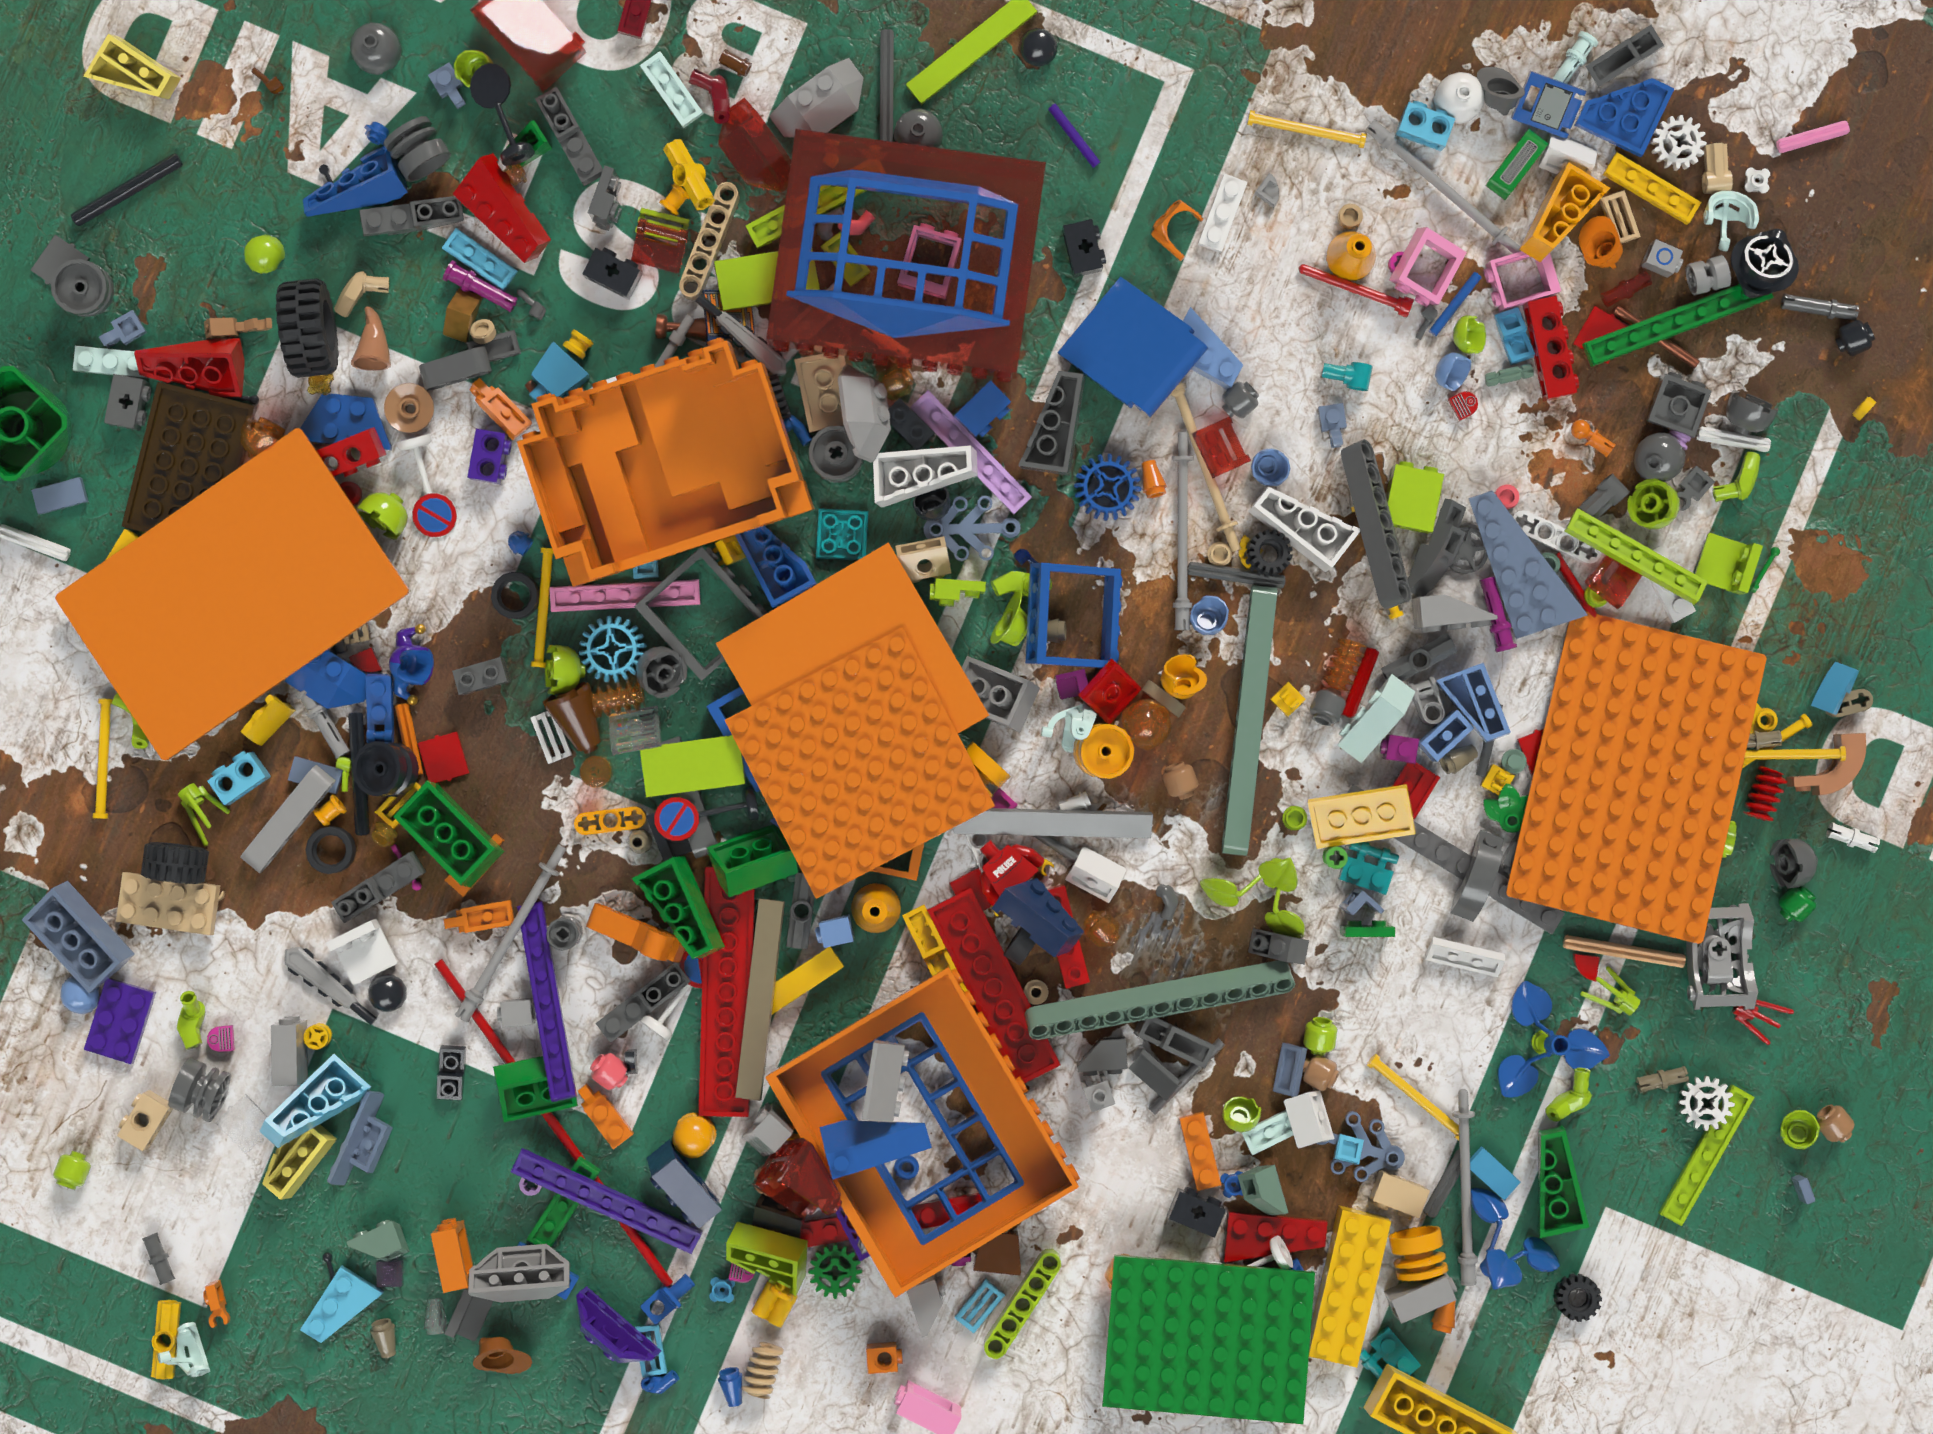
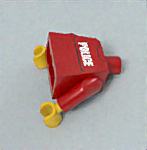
[980,840,1054,916]

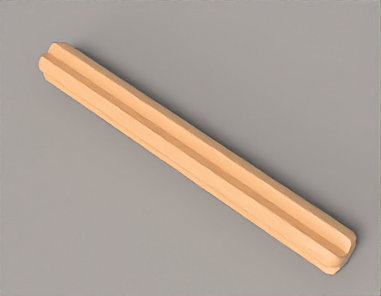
[1563,935,1686,968]

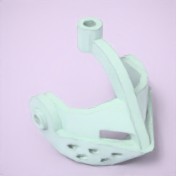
[1703,191,1759,251]
[1041,702,1096,753]
[158,1322,211,1377]

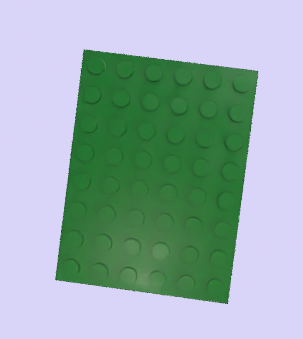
[1102,1254,1315,1424]

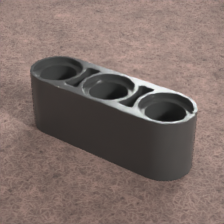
[419,347,492,391]

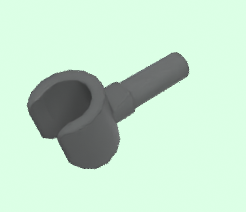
[517,289,546,320]
[1415,305,1438,340]

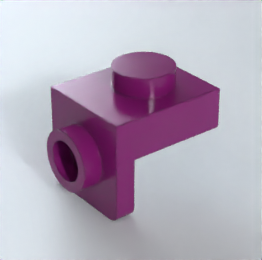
[1379,734,1419,764]

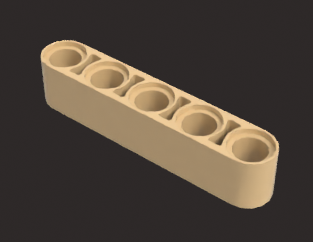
[679,182,740,301]

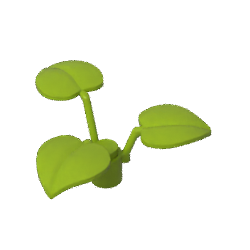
[1200,857,1305,938]

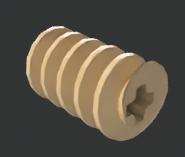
[741,1342,784,1399]

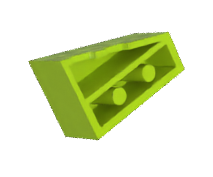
[726,1222,808,1296]

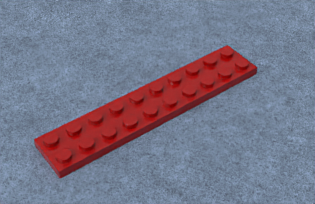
[699,866,755,1117]

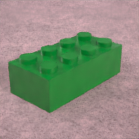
[393,780,505,888]

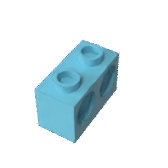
[1396,101,1456,151]
[208,751,271,805]

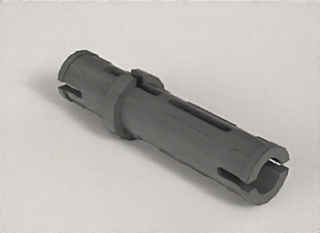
[1780,293,1859,321]

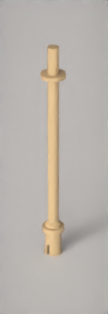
[1171,381,1241,552]

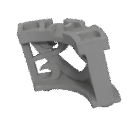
[1686,903,1758,1010]

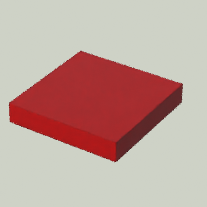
[1078,658,1142,724]

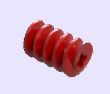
[1742,766,1788,821]

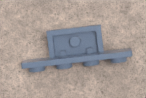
[327,1091,393,1185]

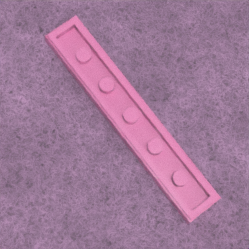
[550,580,701,612]

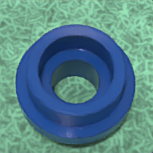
[894,1155,919,1180]

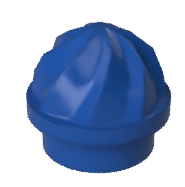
[508,531,534,556]

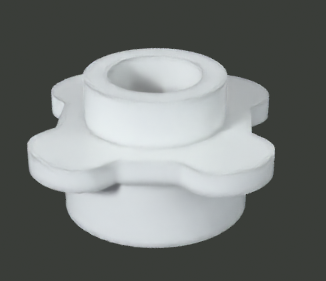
[1744,168,1770,193]

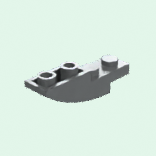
[535,87,603,186]
[359,196,464,237]
[1408,498,1466,597]
[331,851,426,923]
[595,962,691,1043]

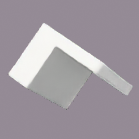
[1539,134,1597,175]
[1065,846,1126,903]
[1284,1091,1334,1148]

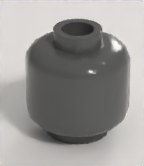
[1222,381,1259,418]
[1310,687,1346,726]

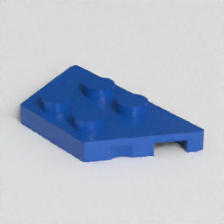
[300,393,392,451]

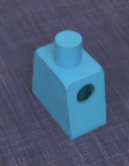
[529,342,590,402]

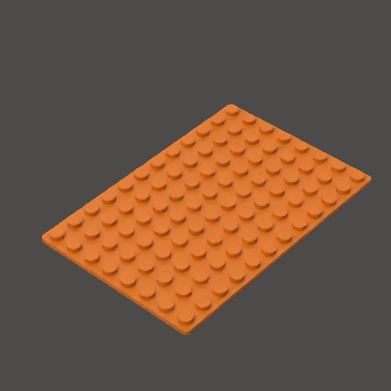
[55,428,409,760]
[1506,611,1767,944]

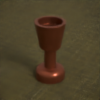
[656,314,707,342]

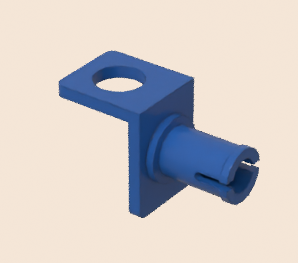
[640,1274,695,1325]

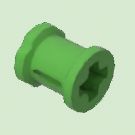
[1322,846,1348,869]

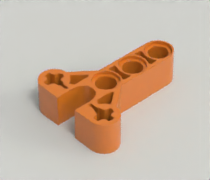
[586,903,685,963]

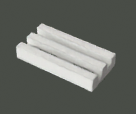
[531,711,572,764]

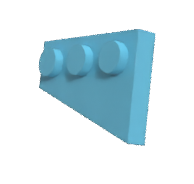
[300,1265,384,1343]

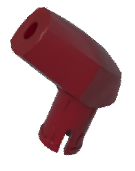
[689,68,730,124]

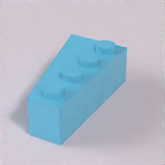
[259,1054,371,1148]

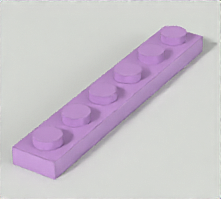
[910,390,1032,515]

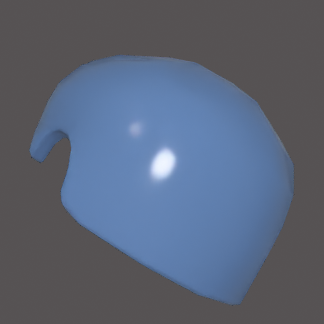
[1435,352,1471,391]
[1251,449,1291,486]
[1190,596,1229,635]
[60,976,99,1014]

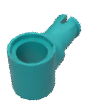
[1321,362,1373,391]

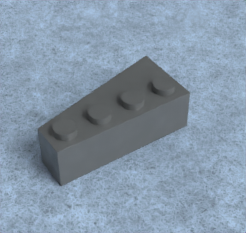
[1018,371,1085,476]

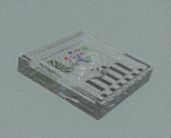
[609,706,662,755]

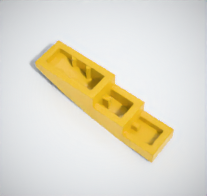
[902,905,967,992]
[772,947,844,1014]

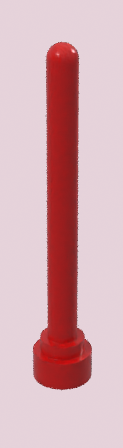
[1299,264,1414,318]

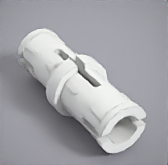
[1826,822,1880,853]

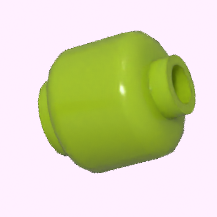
[1303,1017,1338,1056]
[53,1151,91,1190]

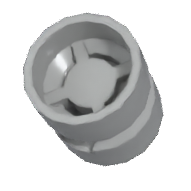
[1686,255,1731,295]

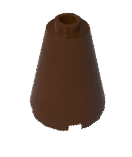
[542,682,601,754]

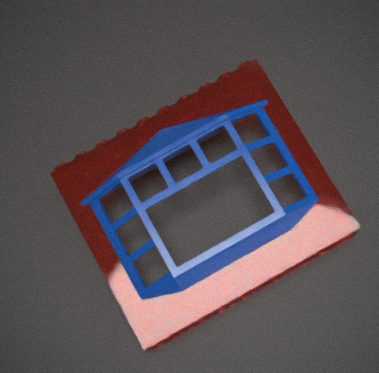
[766,129,1046,382]

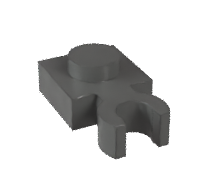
[1677,465,1715,511]

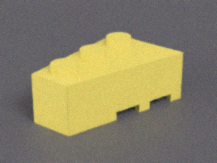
[83,34,181,99]
[262,1124,337,1200]

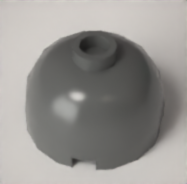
[350,22,402,75]
[894,109,943,160]
[1726,390,1779,435]
[1633,432,1686,482]
[636,646,687,698]
[1770,839,1818,888]

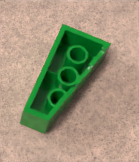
[1538,1125,1590,1238]

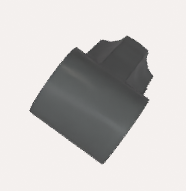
[1578,473,1630,519]

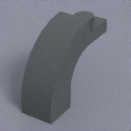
[1450,830,1504,922]

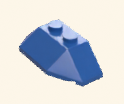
[285,650,367,709]

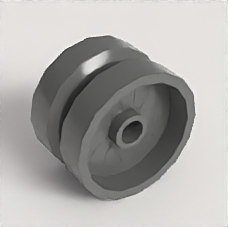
[51,259,114,317]
[809,425,864,483]

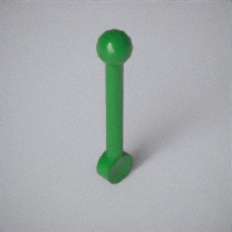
[1749,547,1780,593]

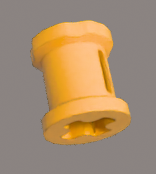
[659,183,690,216]
[313,794,347,827]

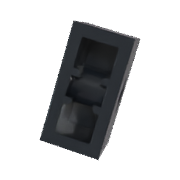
[1062,219,1106,278]
[582,247,642,300]
[888,398,935,450]
[1167,1187,1226,1238]

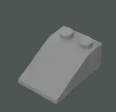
[962,656,1040,733]

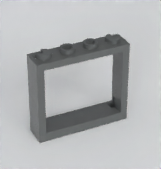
[634,546,768,681]

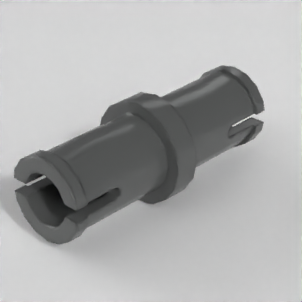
[142,1232,176,1285]

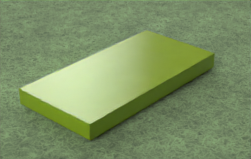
[714,248,820,311]
[640,735,746,797]

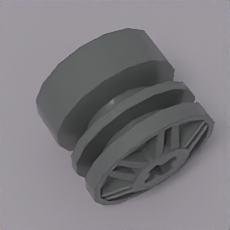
[383,116,451,182]
[168,1058,231,1122]

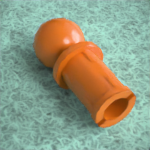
[1571,420,1616,457]

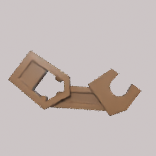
[204,318,272,339]

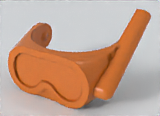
[1151,200,1203,261]

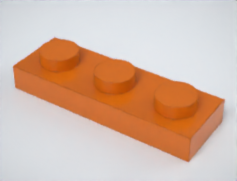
[1179,1112,1221,1191]

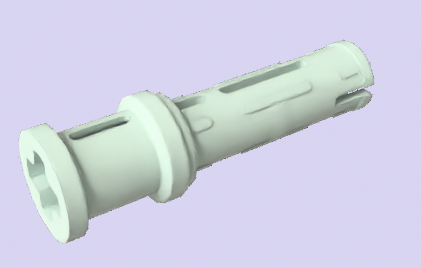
[1553,31,1599,84]

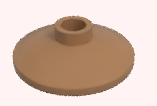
[384,383,434,433]

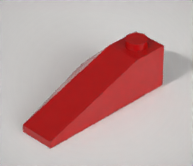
[134,338,245,397]

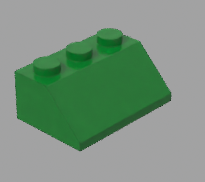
[707,824,798,897]
[493,1056,578,1122]

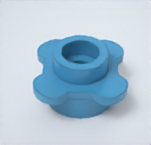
[709,1277,735,1303]

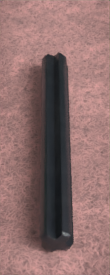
[71,153,183,226]
[348,712,370,836]

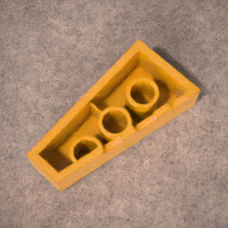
[1519,162,1610,262]

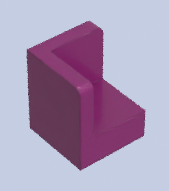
[1054,669,1088,700]

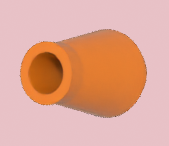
[1141,460,1167,498]
[1431,1301,1456,1334]

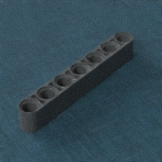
[1341,439,1411,609]

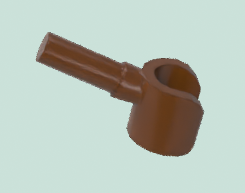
[251,67,284,94]

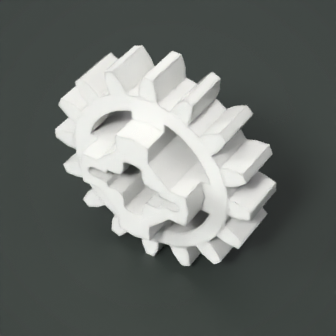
[1650,115,1707,171]
[1678,1076,1735,1131]

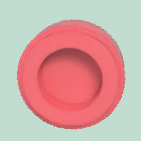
[1494,484,1519,510]

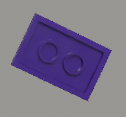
[84,978,156,1064]

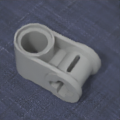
[1408,676,1445,725]
[1702,935,1733,984]

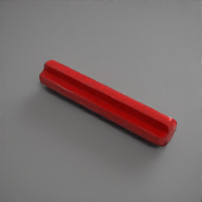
[1342,647,1379,718]

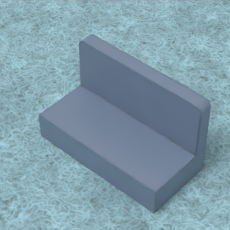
[1339,888,1385,915]

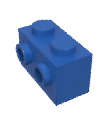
[954,380,1011,438]

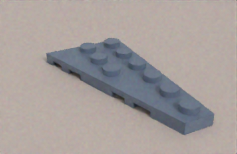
[1468,490,1588,639]

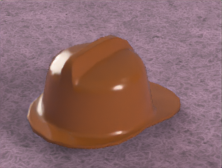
[473,1337,532,1374]

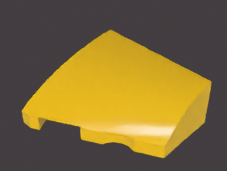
[241,694,296,746]

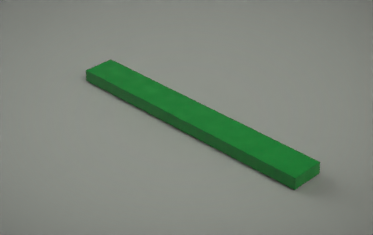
[1582,284,1774,367]

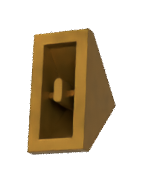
[443,288,483,343]

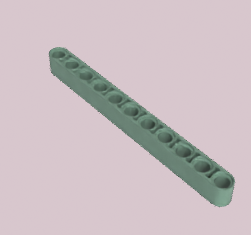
[1221,585,1277,856]
[1024,960,1295,1040]

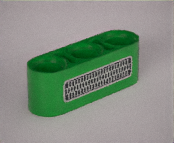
[1485,129,1549,201]

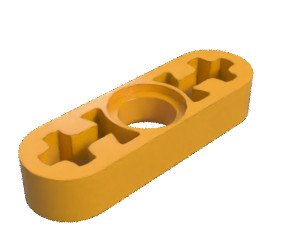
[574,806,647,835]

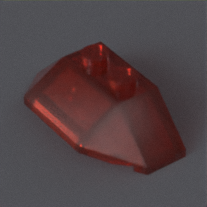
[718,97,803,193]

